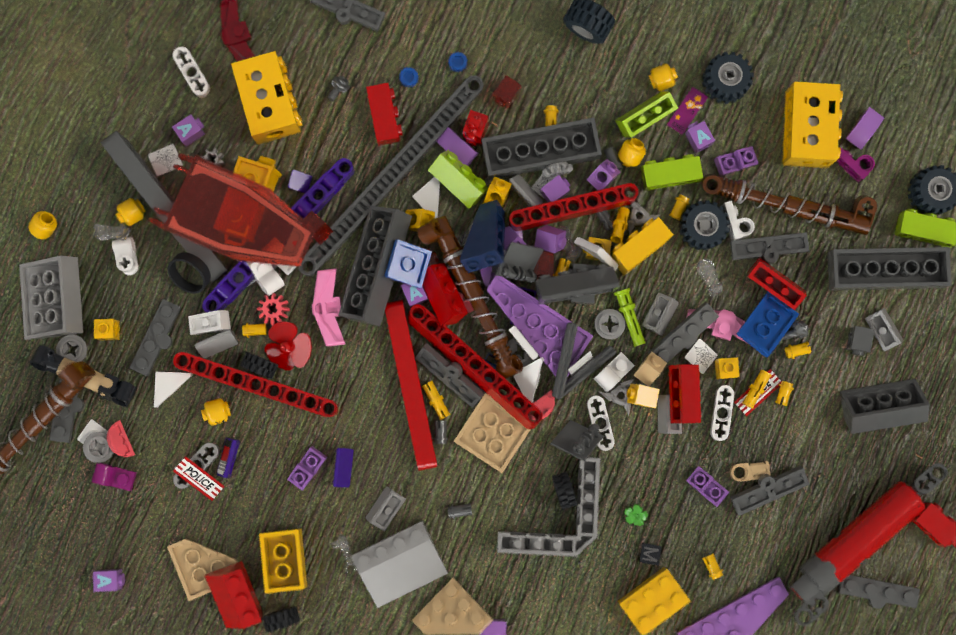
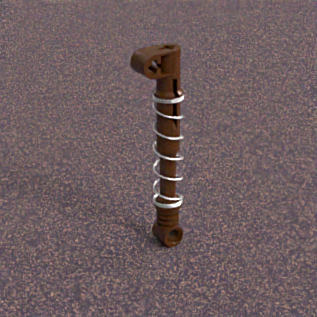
[701,174,877,235]
[417,216,523,379]
[0,361,96,474]

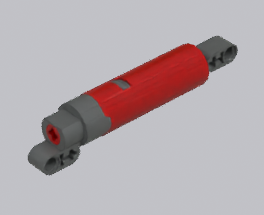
[789,463,948,626]

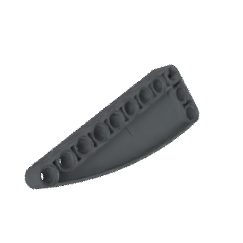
[101,130,228,282]

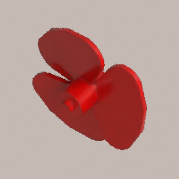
[264,321,312,371]

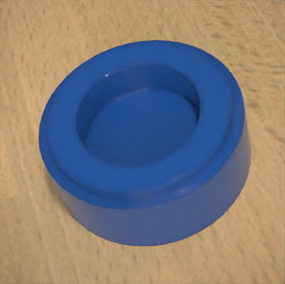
[448,52,467,72]
[399,67,418,87]

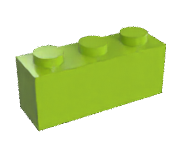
[615,91,678,138]
[428,150,489,209]
[641,154,703,191]
[895,209,956,248]

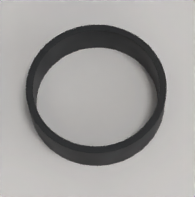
[167,252,211,294]

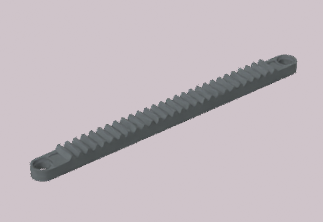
[298,75,483,277]

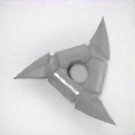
[628,202,660,235]
[600,379,634,417]

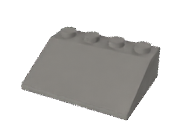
[19,256,83,340]
[351,520,448,608]

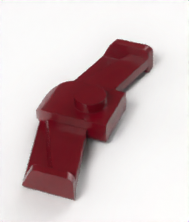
[220,0,255,62]

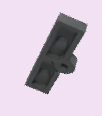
[310,0,386,32]
[730,233,809,264]
[130,299,182,377]
[648,301,719,363]
[415,343,485,408]
[49,378,85,443]
[730,465,809,516]
[838,575,920,609]

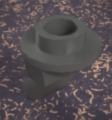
[327,76,350,102]
[782,320,809,340]

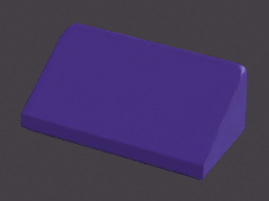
[333,448,354,488]

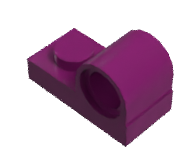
[836,148,875,183]
[91,462,137,491]

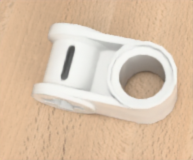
[112,237,138,275]

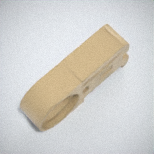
[729,461,771,481]

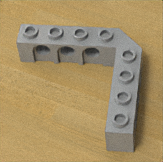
[497,457,600,556]

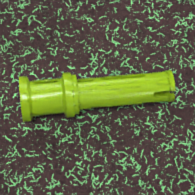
[613,288,646,347]

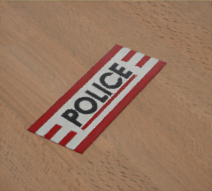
[734,369,781,416]
[173,456,225,501]

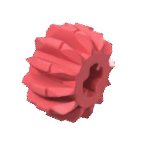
[257,293,290,326]

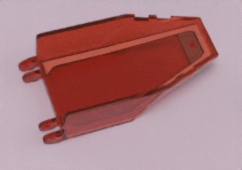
[149,153,316,267]

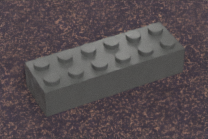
[482,118,602,180]
[338,206,412,327]
[827,247,952,291]

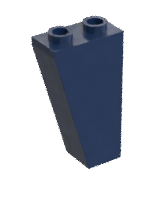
[460,200,505,273]

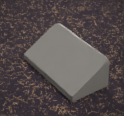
[509,175,543,207]
[641,292,679,336]
[865,308,903,352]
[194,329,238,358]
[658,395,682,434]
[366,486,406,531]

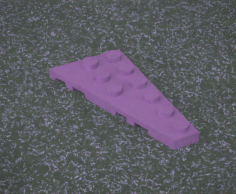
[486,275,593,377]
[676,577,789,635]

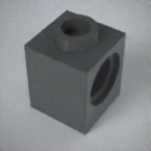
[846,326,874,356]

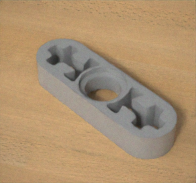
[173,443,220,489]

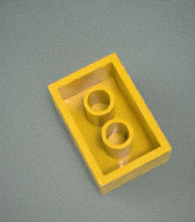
[611,217,673,276]
[259,528,307,594]
[617,567,691,635]

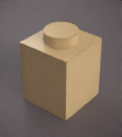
[634,352,667,387]

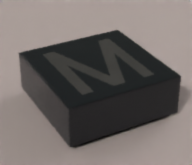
[639,543,662,566]

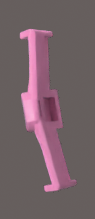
[312,268,346,346]
[686,309,751,346]

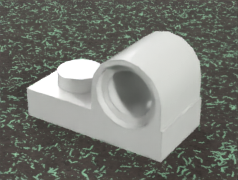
[722,201,755,241]
[247,256,285,296]
[188,310,231,335]
[593,352,635,393]

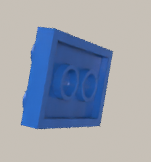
[736,292,799,358]

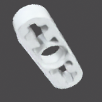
[173,47,210,97]
[710,385,734,441]
[587,396,614,451]

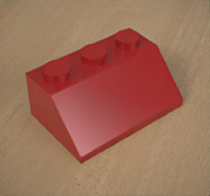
[205,561,263,629]

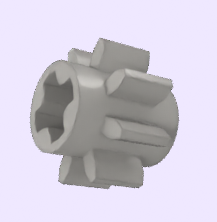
[201,148,225,172]

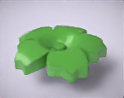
[624,504,648,526]

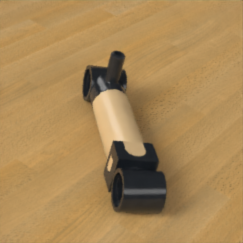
[29,345,137,407]

